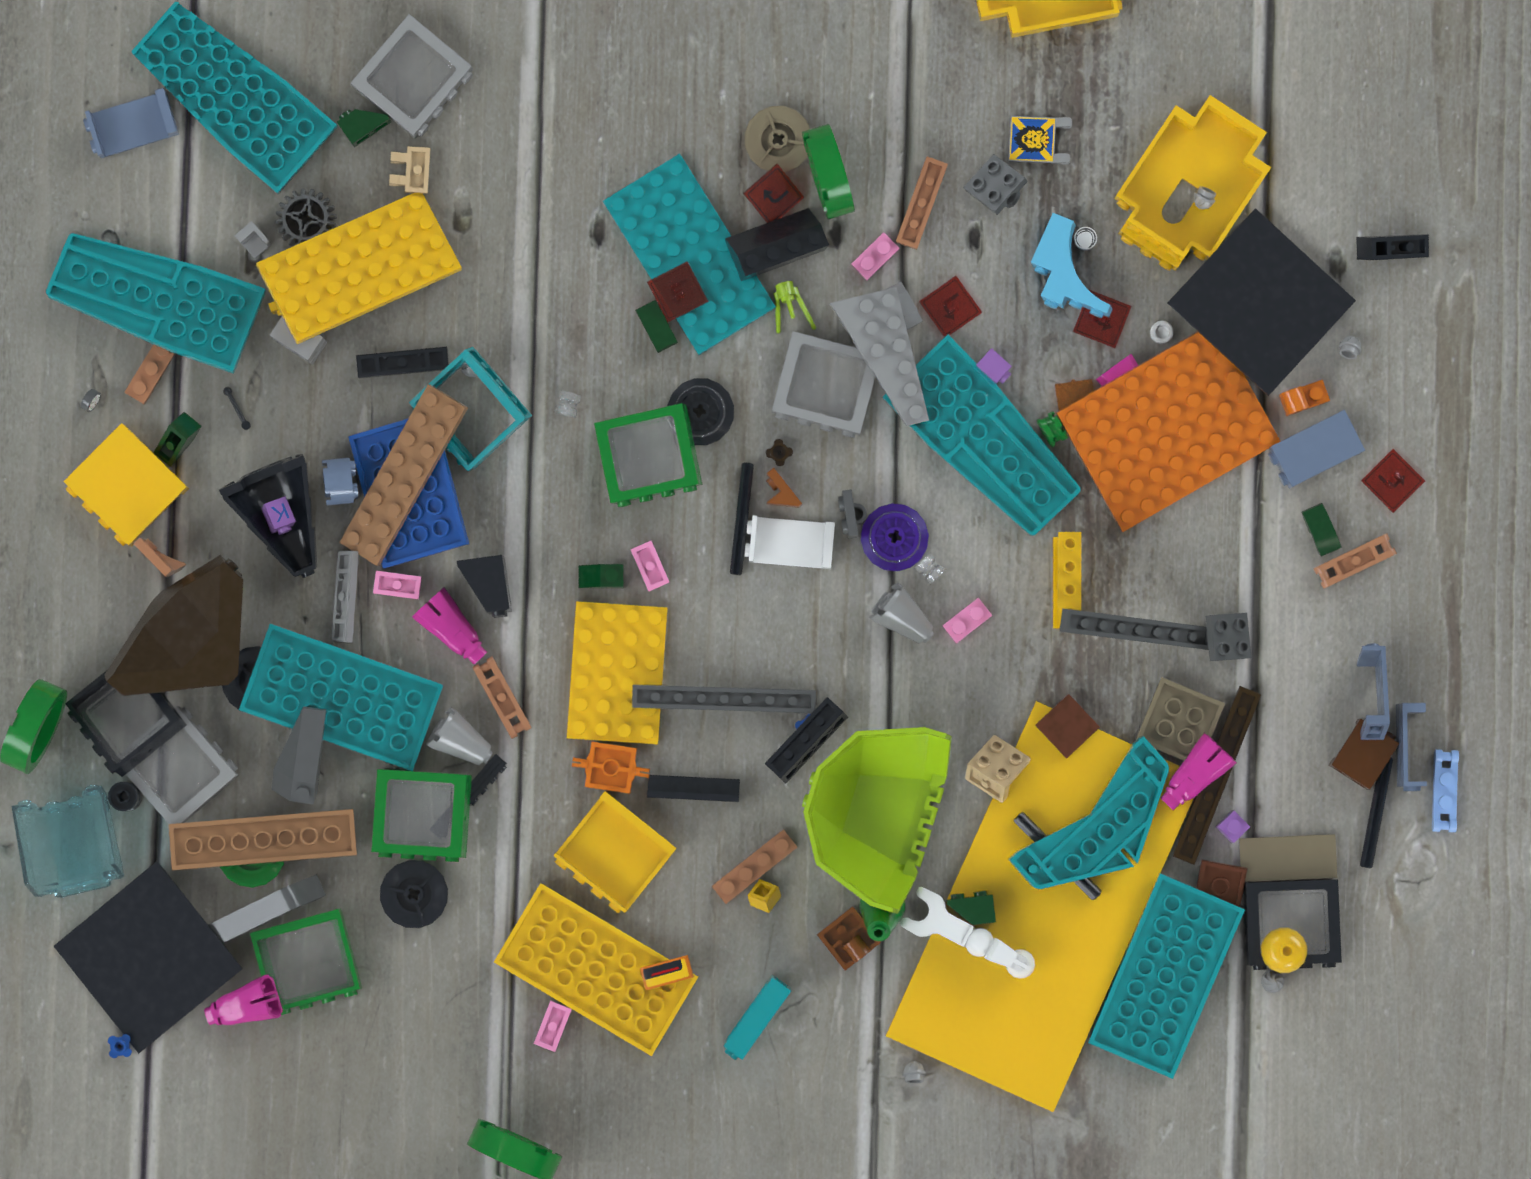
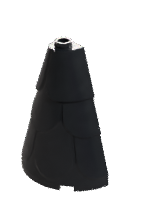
[219,454,317,578]

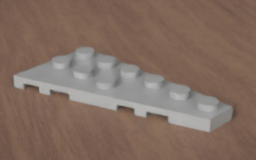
[829,287,929,426]

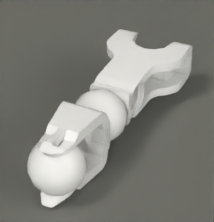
[899,887,1035,979]

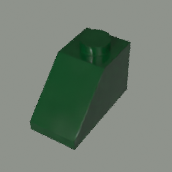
[337,109,391,148]
[153,412,202,467]
[578,564,624,589]

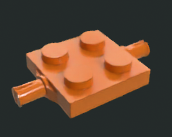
[572,741,650,794]

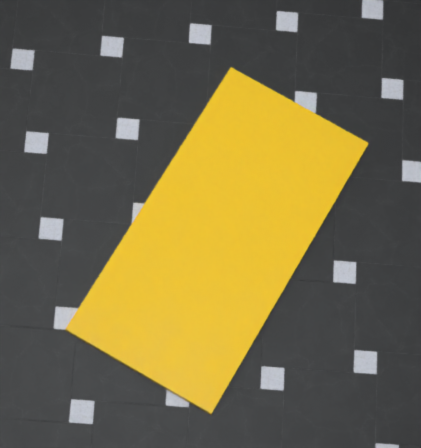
[885,701,1194,1112]

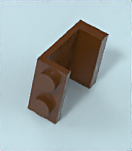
[1329,719,1399,790]

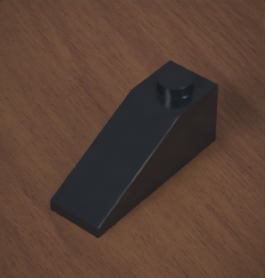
[1356,234,1429,260]

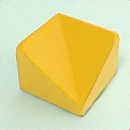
[747,879,781,913]

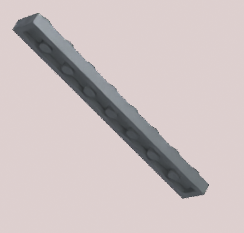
[1059,608,1209,650]
[632,685,816,713]

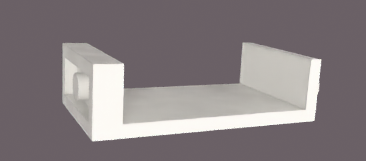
[745,515,835,569]

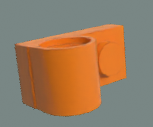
[1279,379,1330,417]

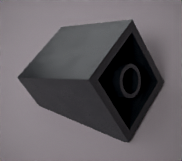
[456,555,512,618]

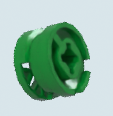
[1036,411,1068,447]

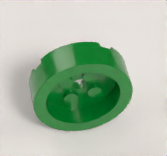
[802,124,855,220]
[0,679,67,774]
[467,1118,563,1179]

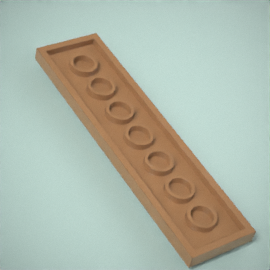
[339,384,468,566]
[169,809,357,871]

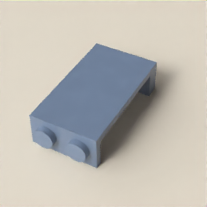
[83,88,179,158]
[1268,410,1365,489]
[1357,643,1390,740]
[1396,703,1427,791]

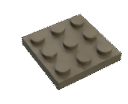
[1135,677,1225,761]

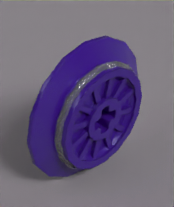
[861,503,929,572]

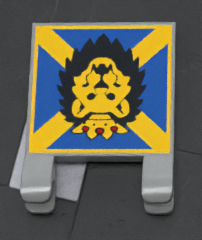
[1008,116,1072,165]

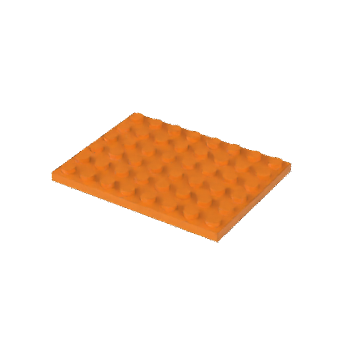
[1056,331,1281,532]

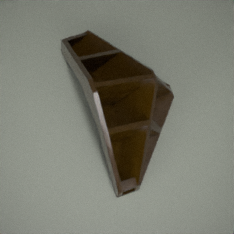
[104,555,243,696]

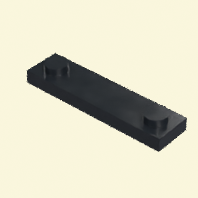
[356,346,449,379]

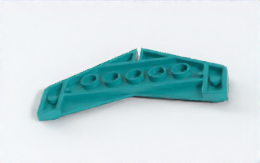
[1008,736,1169,889]

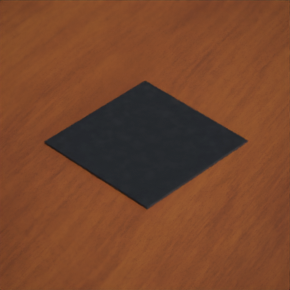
[1167,208,1356,396]
[54,861,243,1054]

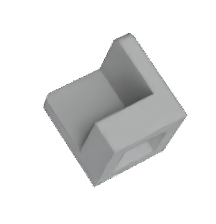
[235,221,272,258]

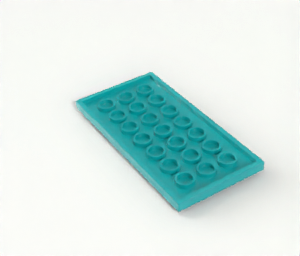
[603,153,776,355]
[239,624,443,771]
[1088,873,1245,1079]

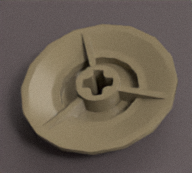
[745,106,810,173]

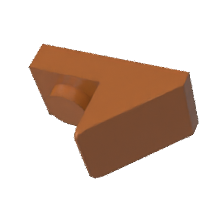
[766,468,802,508]

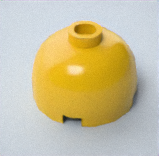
[1261,927,1307,973]

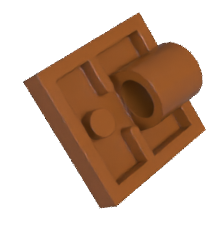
[817,906,881,971]

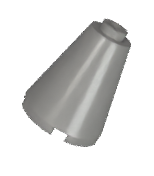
[869,583,934,643]
[426,707,493,765]

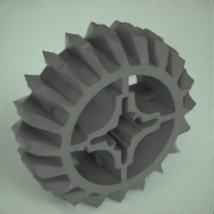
[275,188,337,247]

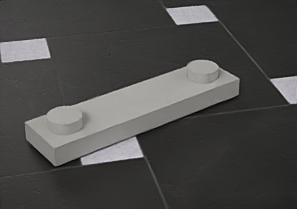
[332,551,359,643]

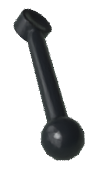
[223,387,251,430]

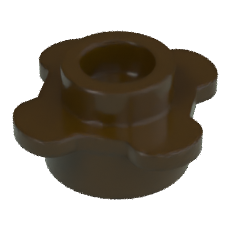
[766,439,793,466]

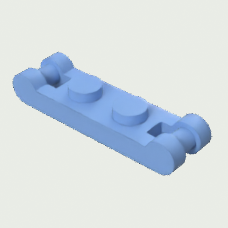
[1432,749,1459,833]

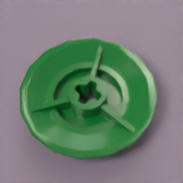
[220,861,284,888]

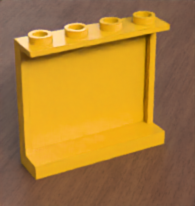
[63,423,190,547]
[1053,532,1081,629]
[553,791,677,914]

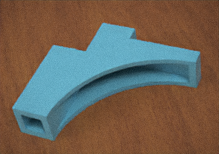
[1031,213,1113,318]

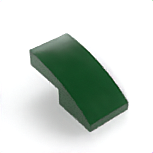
[635,300,678,353]
[1301,503,1342,557]

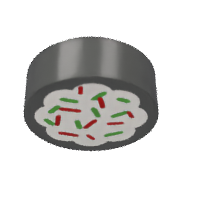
[81,389,101,412]

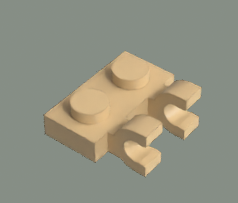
[389,146,430,194]

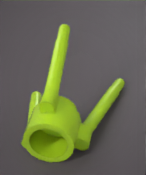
[773,281,816,334]

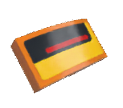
[640,955,694,990]

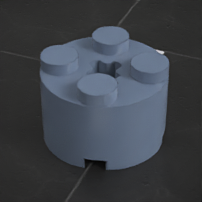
[322,457,358,506]

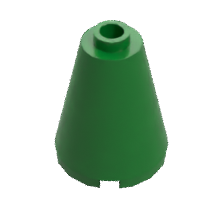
[860,899,906,941]

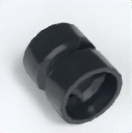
[108,782,142,812]

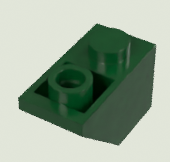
[946,891,996,925]

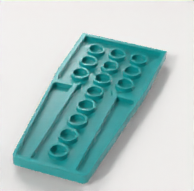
[46,233,266,374]
[882,334,1081,536]

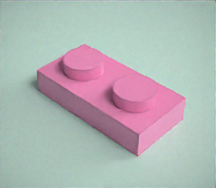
[851,232,900,281]
[630,541,670,592]
[373,571,422,600]
[942,598,992,644]
[534,1001,572,1052]

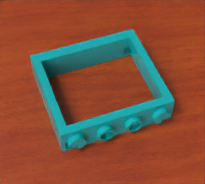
[409,347,532,471]
[723,975,791,1060]

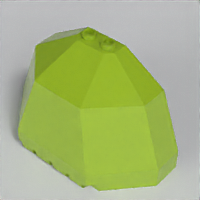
[802,727,952,914]

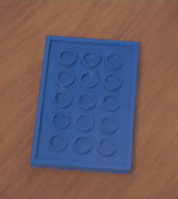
[348,418,469,569]

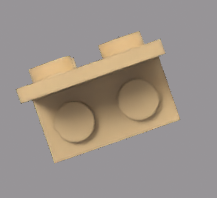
[965,735,1031,803]

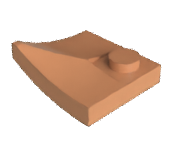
[133,538,186,577]

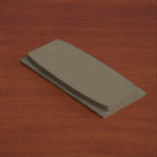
[1239,834,1337,882]

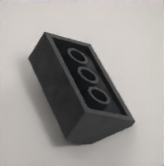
[725,208,829,281]

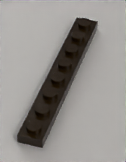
[1173,686,1261,865]

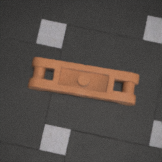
[1313,533,1397,589]
[472,656,532,739]

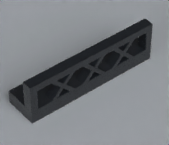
[765,697,848,784]
[647,775,740,802]

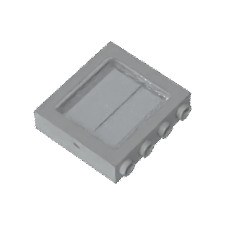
[351,14,473,138]
[772,331,875,438]
[119,706,239,824]

